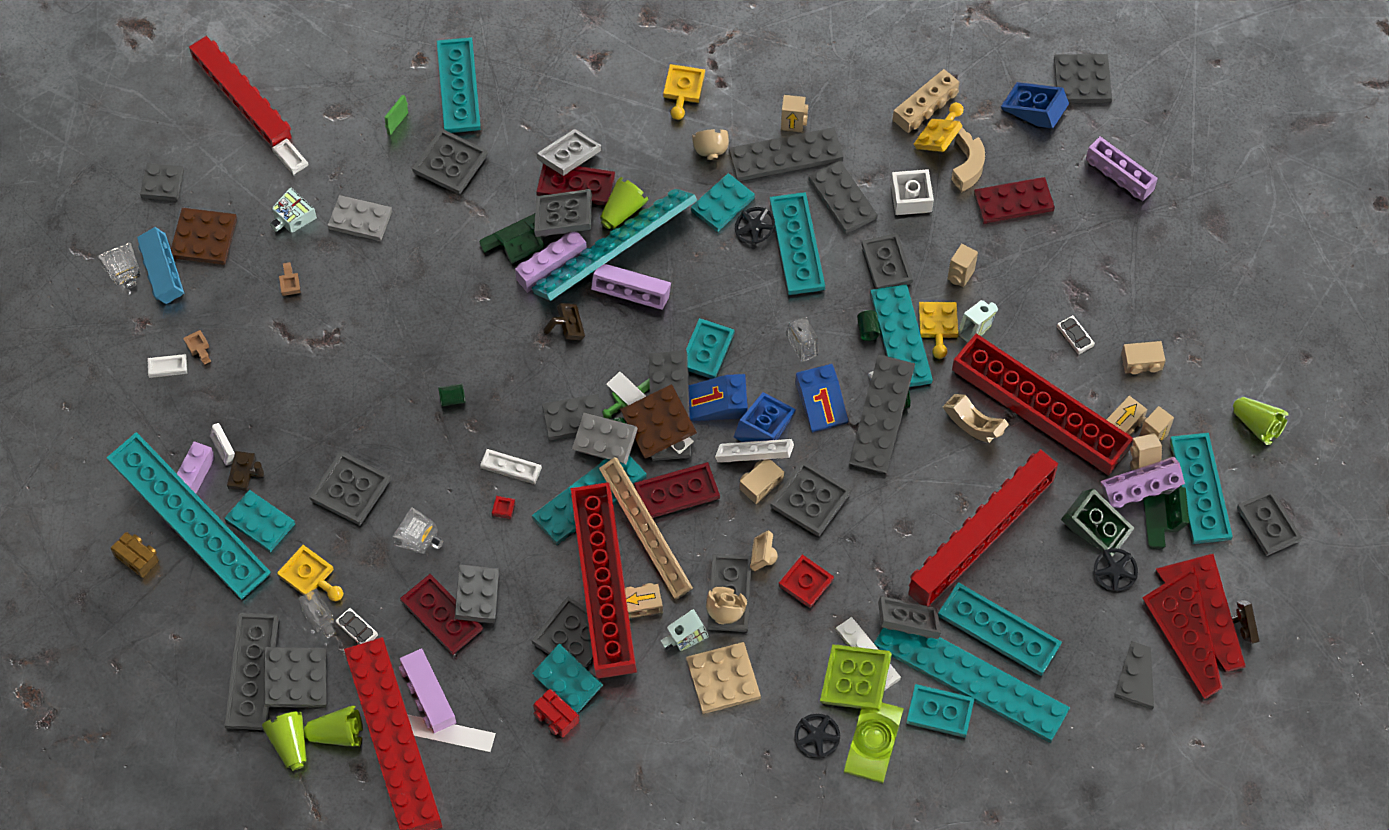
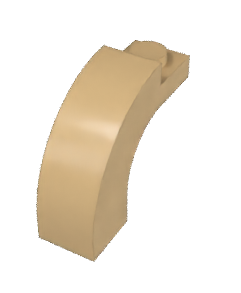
[951,127,985,192]
[943,394,1009,443]

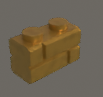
[111,532,158,577]

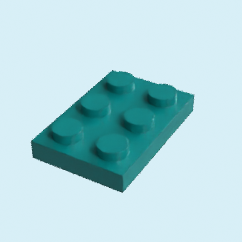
[691,173,755,232]
[686,318,735,379]
[224,490,295,553]
[532,644,603,714]
[906,684,975,738]

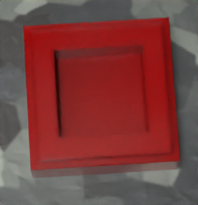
[492,496,515,519]

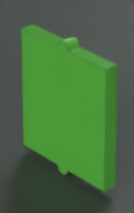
[384,95,408,135]

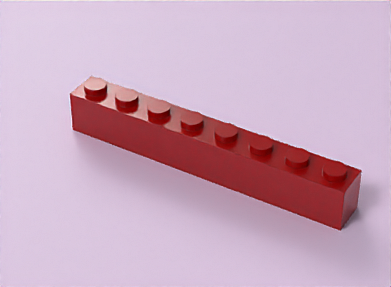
[189,35,292,147]

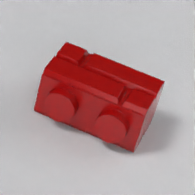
[533,689,580,737]

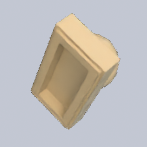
[750,530,778,571]

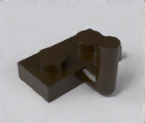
[543,303,585,340]
[227,451,264,491]
[1232,600,1260,644]

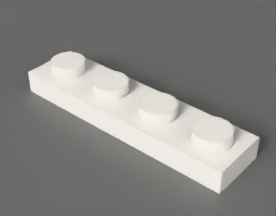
[715,439,794,462]
[836,617,901,691]

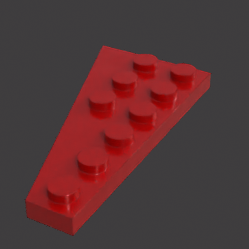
[1156,554,1246,672]
[1142,566,1223,699]

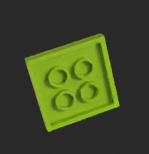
[820,644,892,711]

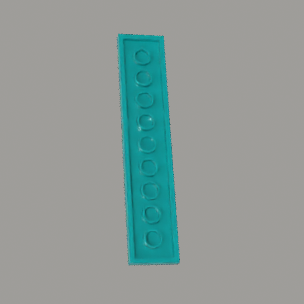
[532,189,697,301]
[106,432,271,600]
[874,627,1070,743]

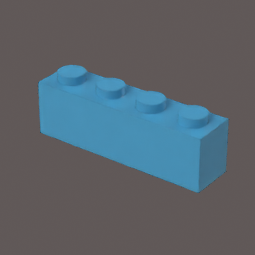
[137,227,184,304]

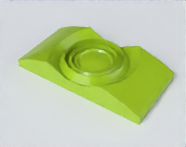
[844,702,904,783]

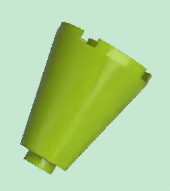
[600,177,649,229]
[1233,397,1288,445]
[304,706,363,747]
[262,711,306,771]

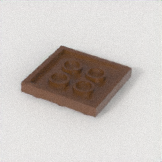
[171,208,237,265]
[620,384,697,459]

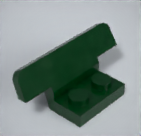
[479,213,545,263]
[1144,487,1189,549]

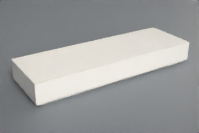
[480,449,542,484]

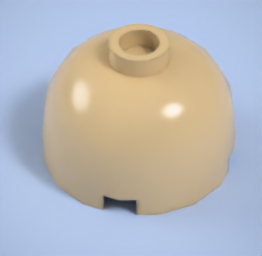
[692,129,729,160]
[706,587,747,624]

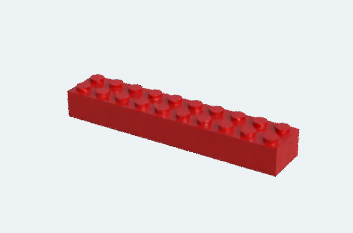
[952,333,1133,476]
[908,449,1058,606]
[571,482,637,679]
[344,637,442,830]

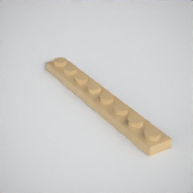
[599,457,693,599]

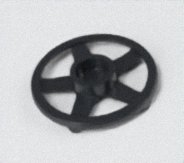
[735,207,775,244]
[1094,548,1138,591]
[795,714,840,757]

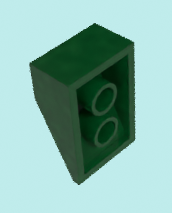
[1061,489,1134,557]

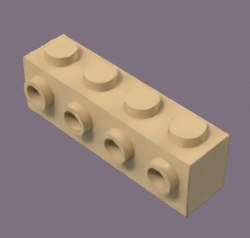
[893,69,959,133]

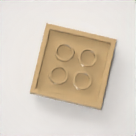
[686,642,761,714]

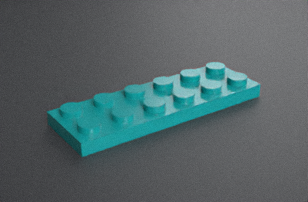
[437,37,481,133]
[770,192,825,295]
[870,284,933,387]
[1170,433,1233,544]
[532,455,647,545]
[938,582,1062,676]

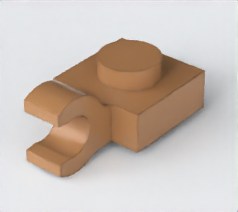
[279,262,301,296]
[183,330,211,365]

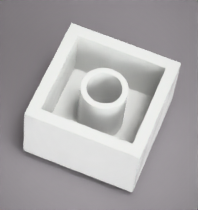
[891,169,934,215]

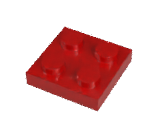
[778,554,834,608]

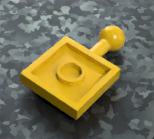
[663,64,705,120]
[914,102,963,152]
[918,302,958,359]
[277,545,343,602]

